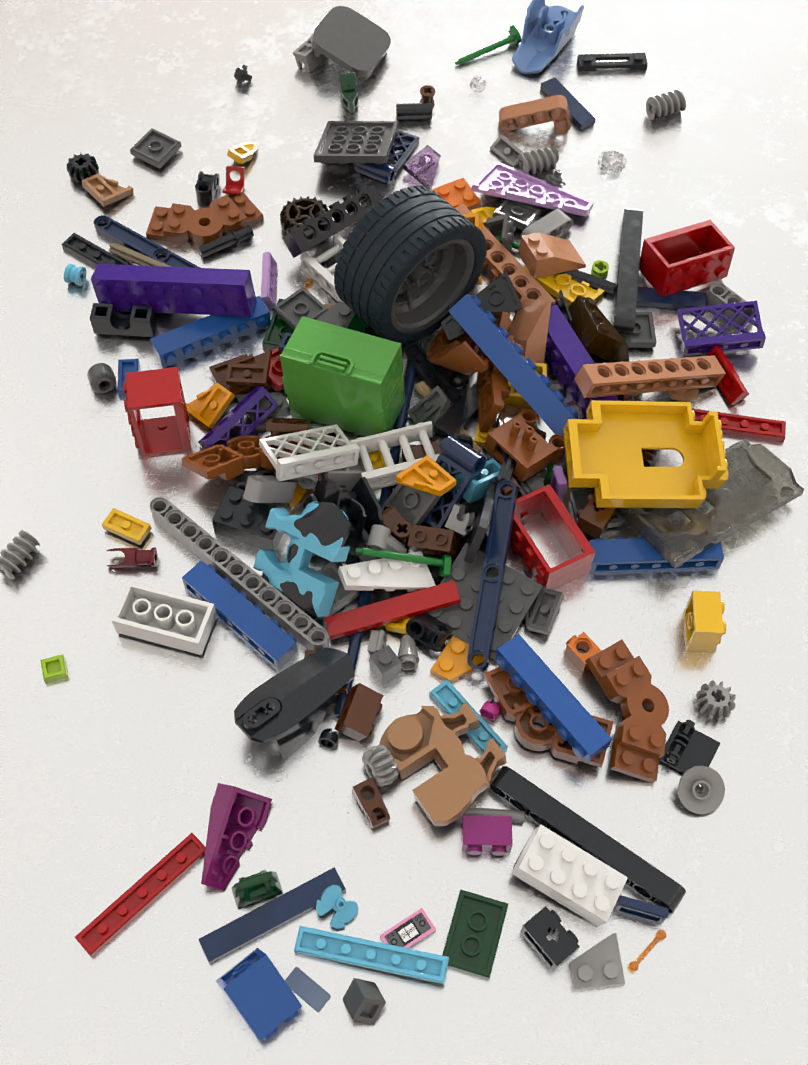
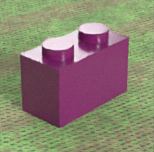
[462,815,513,856]

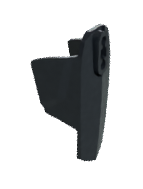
[303,477,384,566]
[234,647,355,761]

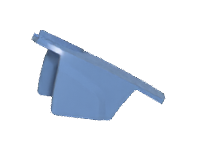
[512,0,585,74]

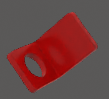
[222,166,245,196]

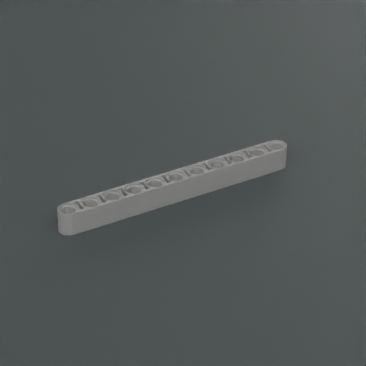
[150,497,329,650]

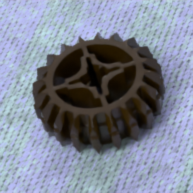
[280,196,329,238]

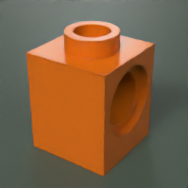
[564,632,602,674]

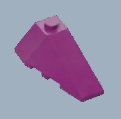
[201,783,272,890]

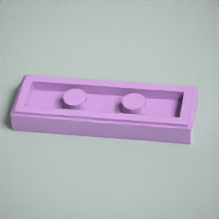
[261,251,277,310]

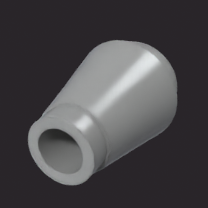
[397,635,419,670]

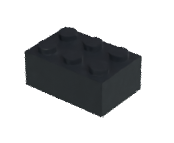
[212,486,291,551]

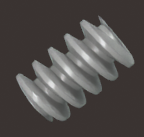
[646,89,686,120]
[518,146,559,175]
[0,530,40,580]

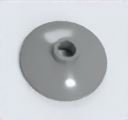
[678,766,725,814]

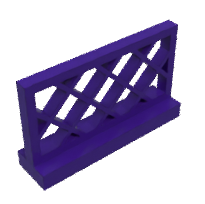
[677,301,766,356]

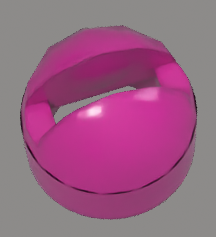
[479,700,500,721]

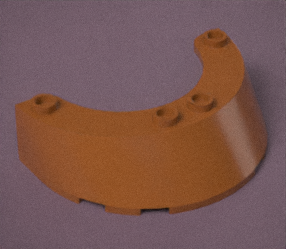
[426,279,526,375]

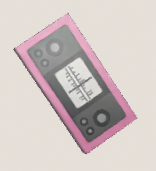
[380,908,436,949]

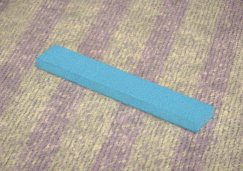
[294,926,449,984]

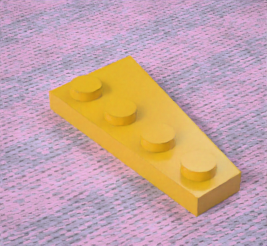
[524,266,605,306]

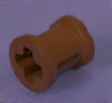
[419,85,436,108]

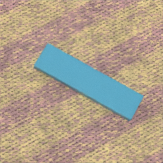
[429,679,508,755]

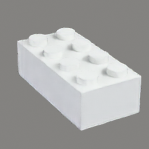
[112,582,217,655]
[511,825,628,926]

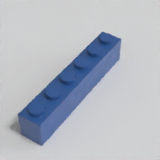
[150,296,271,368]
[589,534,724,573]
[182,560,297,670]
[496,634,612,764]

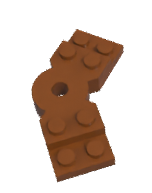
[146,192,264,246]
[477,311,515,433]
[181,435,311,480]
[585,639,669,783]
[484,667,613,767]

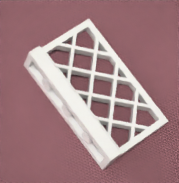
[259,424,360,482]

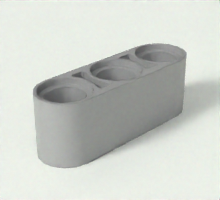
[520,209,573,239]
[707,282,755,331]
[243,475,297,503]

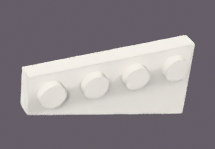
[338,551,436,592]

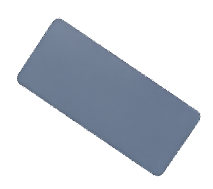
[285,967,331,1012]

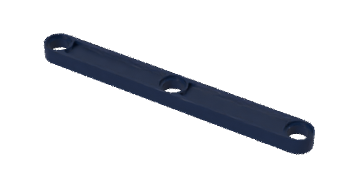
[94,215,200,268]
[467,480,518,672]

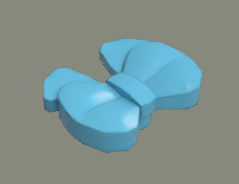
[316,885,358,929]

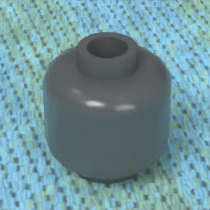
[87,363,116,393]

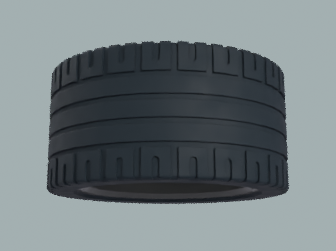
[334,186,487,345]

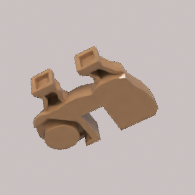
[380,702,507,826]

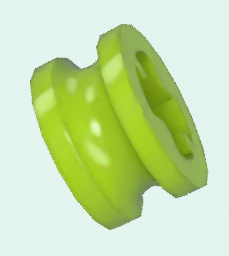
[591,260,609,279]

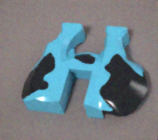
[253,501,350,619]

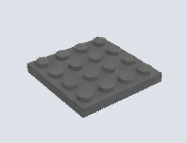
[313,121,399,164]
[427,543,543,661]

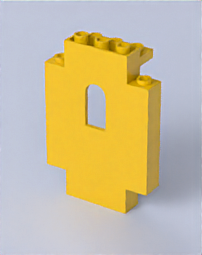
[563,400,729,508]

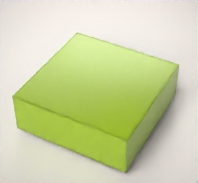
[40,654,68,683]

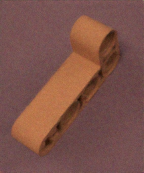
[499,95,571,133]

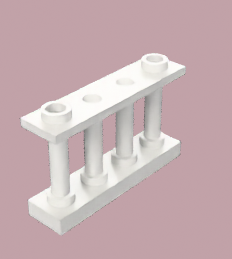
[300,234,346,303]
[350,421,446,490]

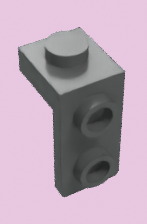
[486,213,516,252]

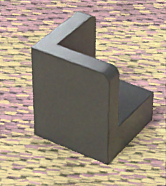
[343,978,386,1024]

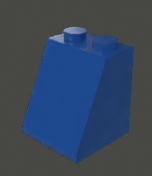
[216,948,302,1041]

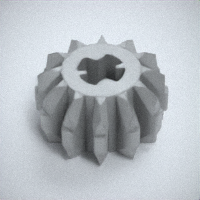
[696,680,736,721]
[362,744,399,787]

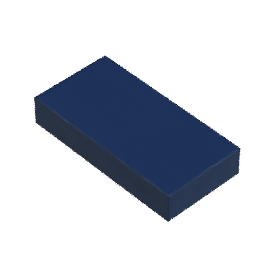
[613,895,669,924]

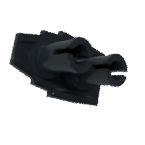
[315,478,357,507]

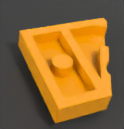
[186,383,236,429]

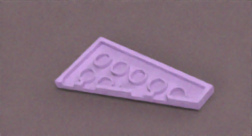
[471,161,594,217]

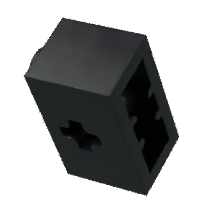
[521,906,580,971]

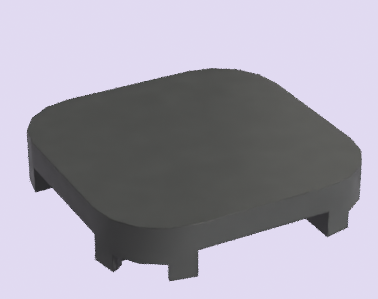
[310,5,391,79]

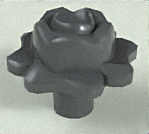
[545,169,566,187]

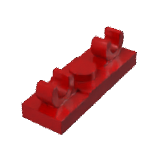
[706,346,749,405]

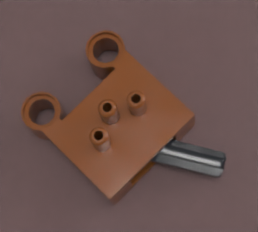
[484,408,565,483]

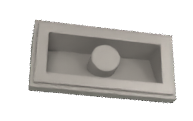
[490,134,524,169]

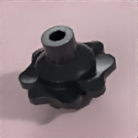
[234,64,252,85]

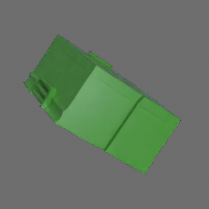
[280,316,405,437]

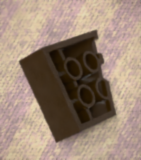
[568,295,629,363]

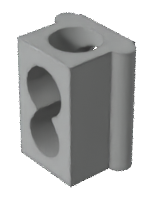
[367,630,387,656]

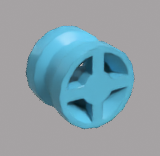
[64,264,87,286]

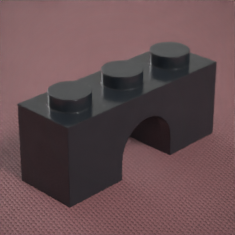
[90,303,156,337]

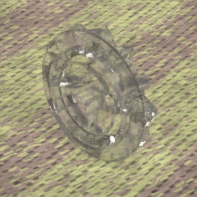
[597,150,627,174]

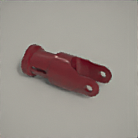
[106,547,158,568]

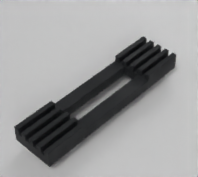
[577,53,648,72]

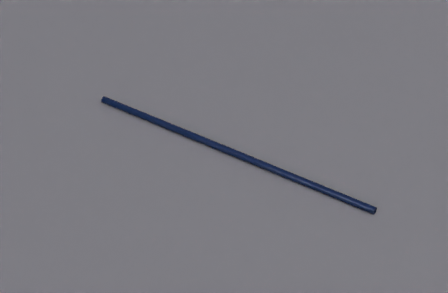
[334,338,424,719]

